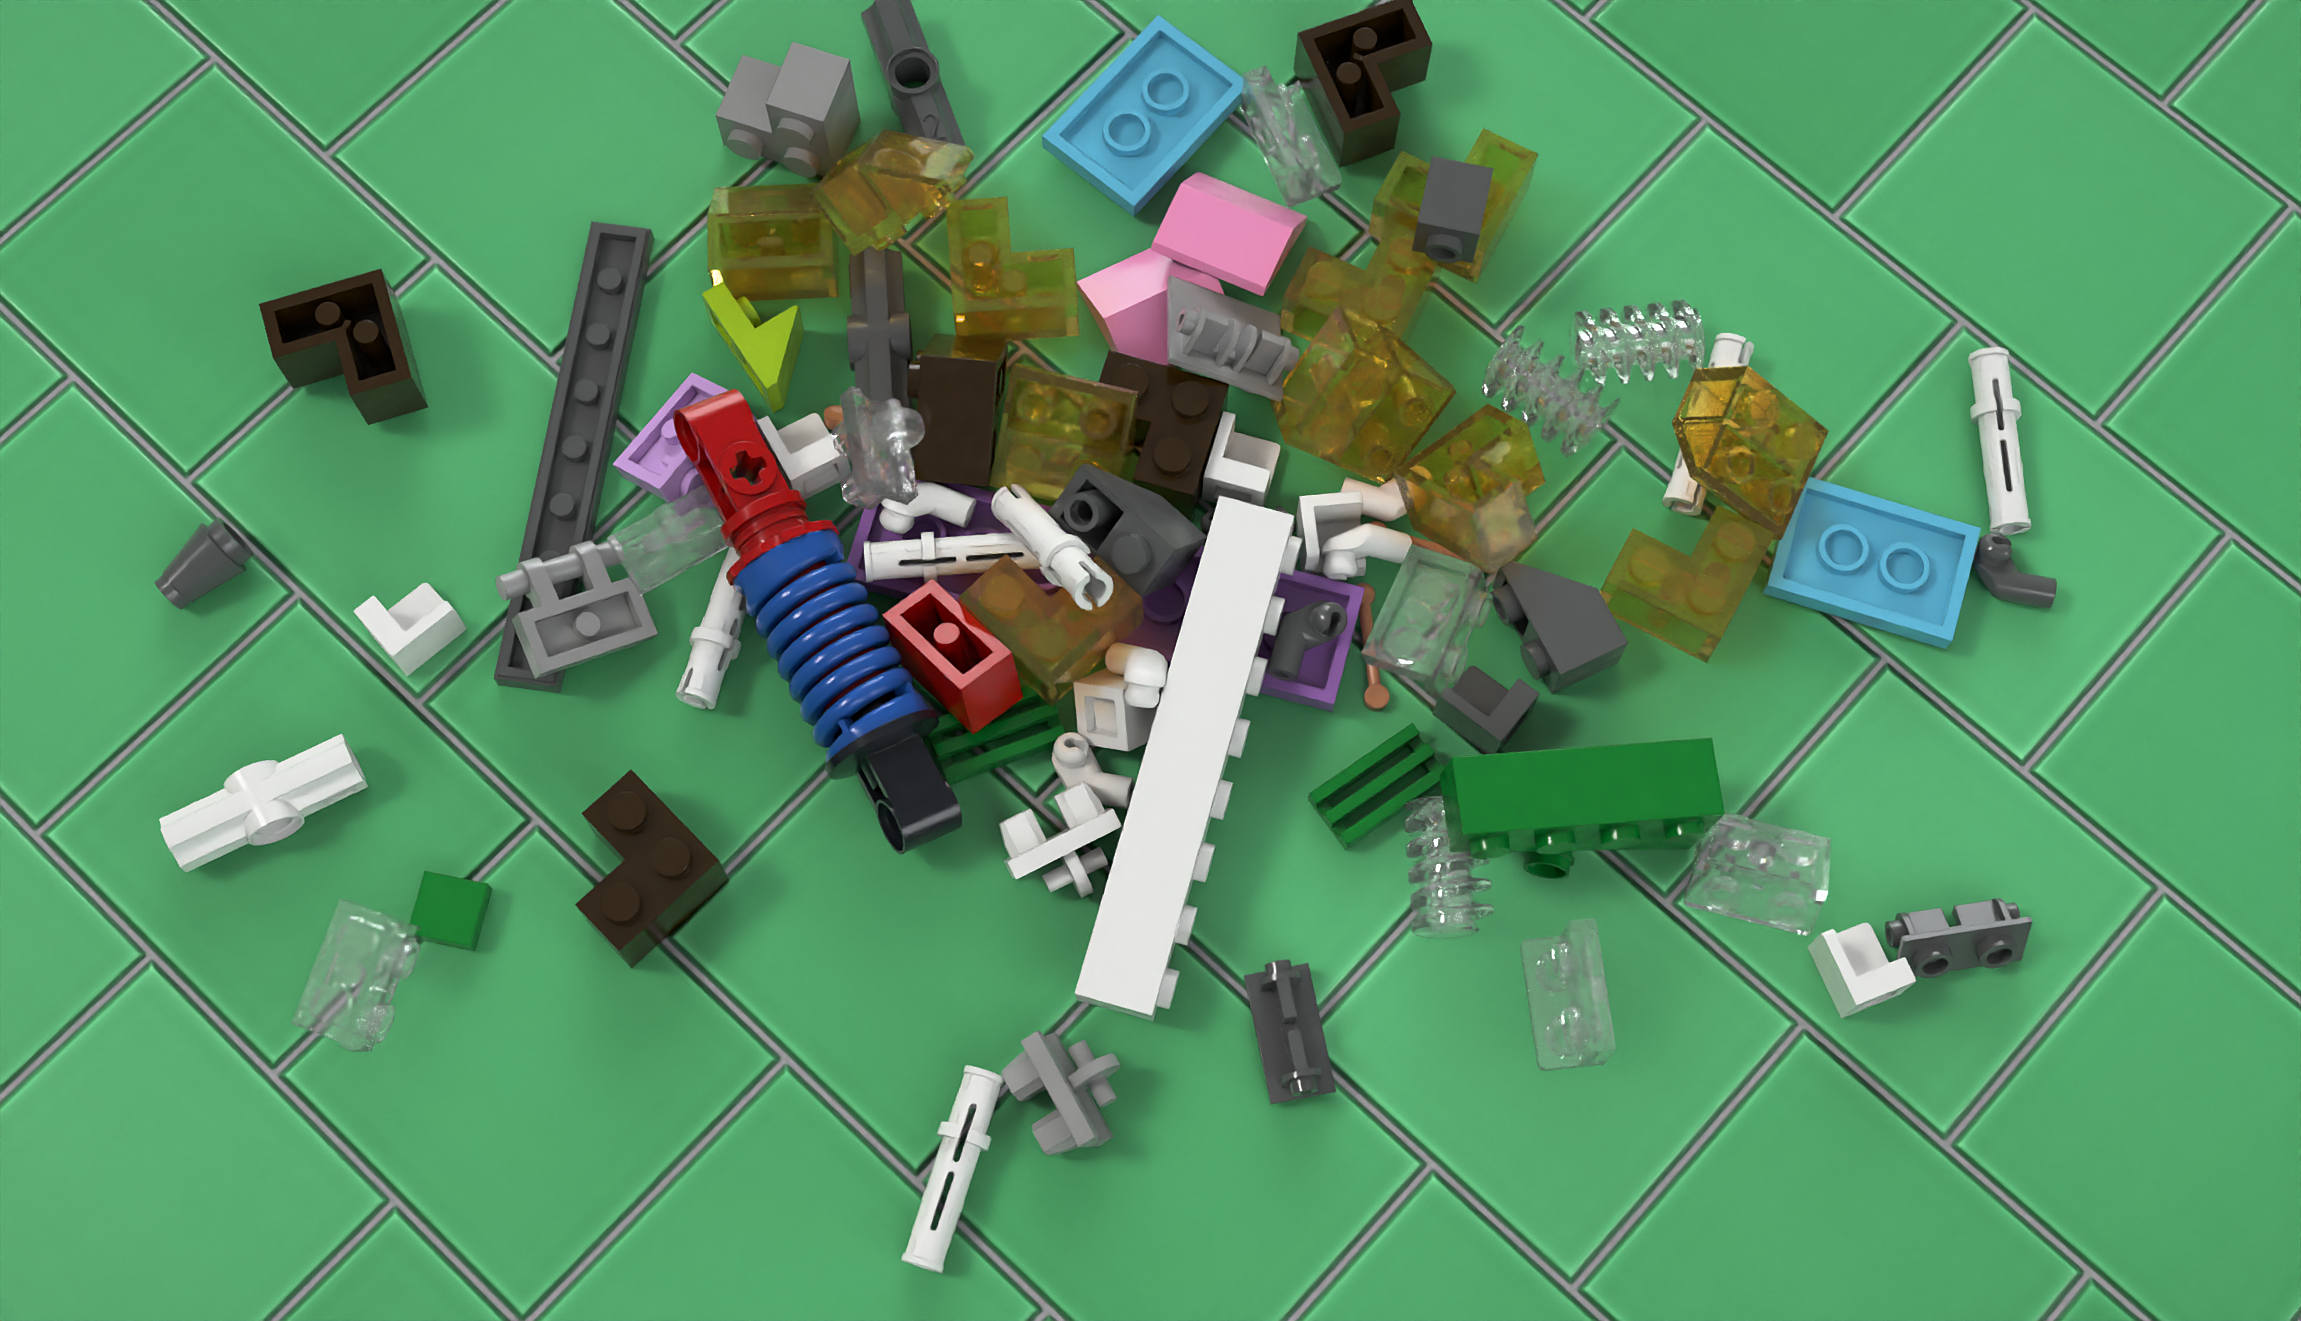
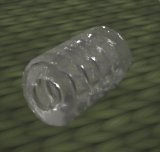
[1569,299,1705,387]
[1481,325,1621,457]
[1403,796,1494,938]

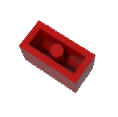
[882,579,1023,735]

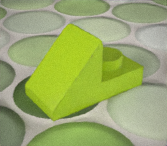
[702,281,804,413]

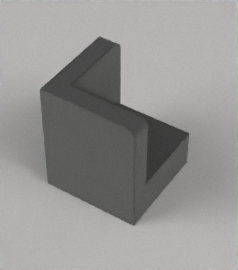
[1433,666,1540,754]

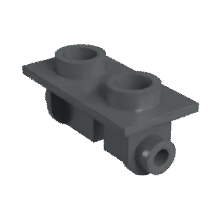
[1885,898,2032,978]
[1244,960,1336,1105]

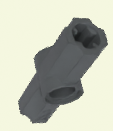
[861,0,968,176]
[847,246,913,438]

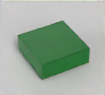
[407,871,492,951]

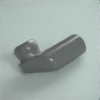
[1972,533,2057,609]
[1266,601,1348,681]

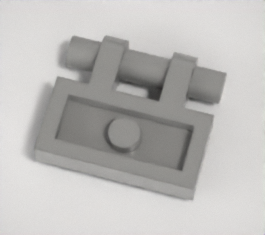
[495,539,658,679]

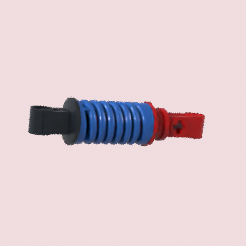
[673,389,962,854]

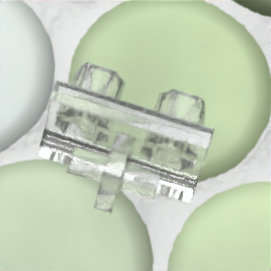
[831,386,925,510]
[607,484,728,596]

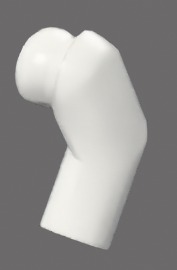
[879,481,976,534]
[1052,732,1135,809]

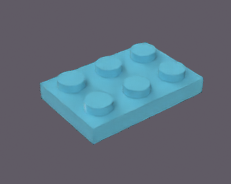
[1042,15,1250,217]
[1762,473,1981,649]

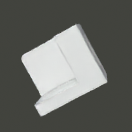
[1202,411,1280,507]
[756,413,852,500]
[1295,491,1366,578]
[353,583,467,676]
[1073,668,1169,752]
[1807,923,1916,1019]

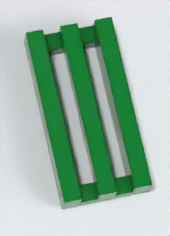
[929,679,1066,786]
[1308,723,1445,850]

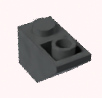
[1048,464,1207,598]
[1490,560,1628,694]

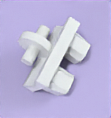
[999,782,1122,898]

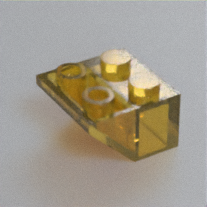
[809,129,975,256]
[707,182,840,301]
[1270,306,1457,484]
[989,363,1139,502]
[1672,366,1829,540]

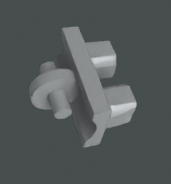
[1001,1031,1121,1156]

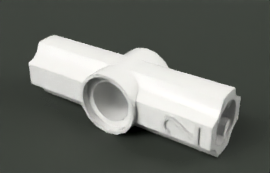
[159,734,368,873]

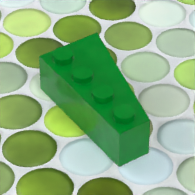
[1439,738,1725,859]

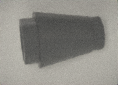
[155,518,254,610]

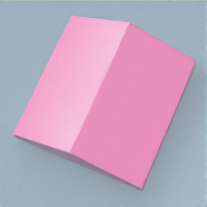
[1151,171,1308,297]
[1077,248,1225,367]

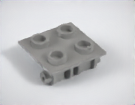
[1167,275,1299,402]

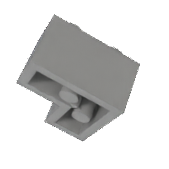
[716,42,860,180]

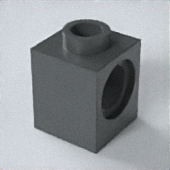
[1412,156,1494,263]

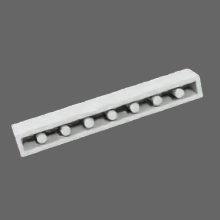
[1075,495,1302,1022]

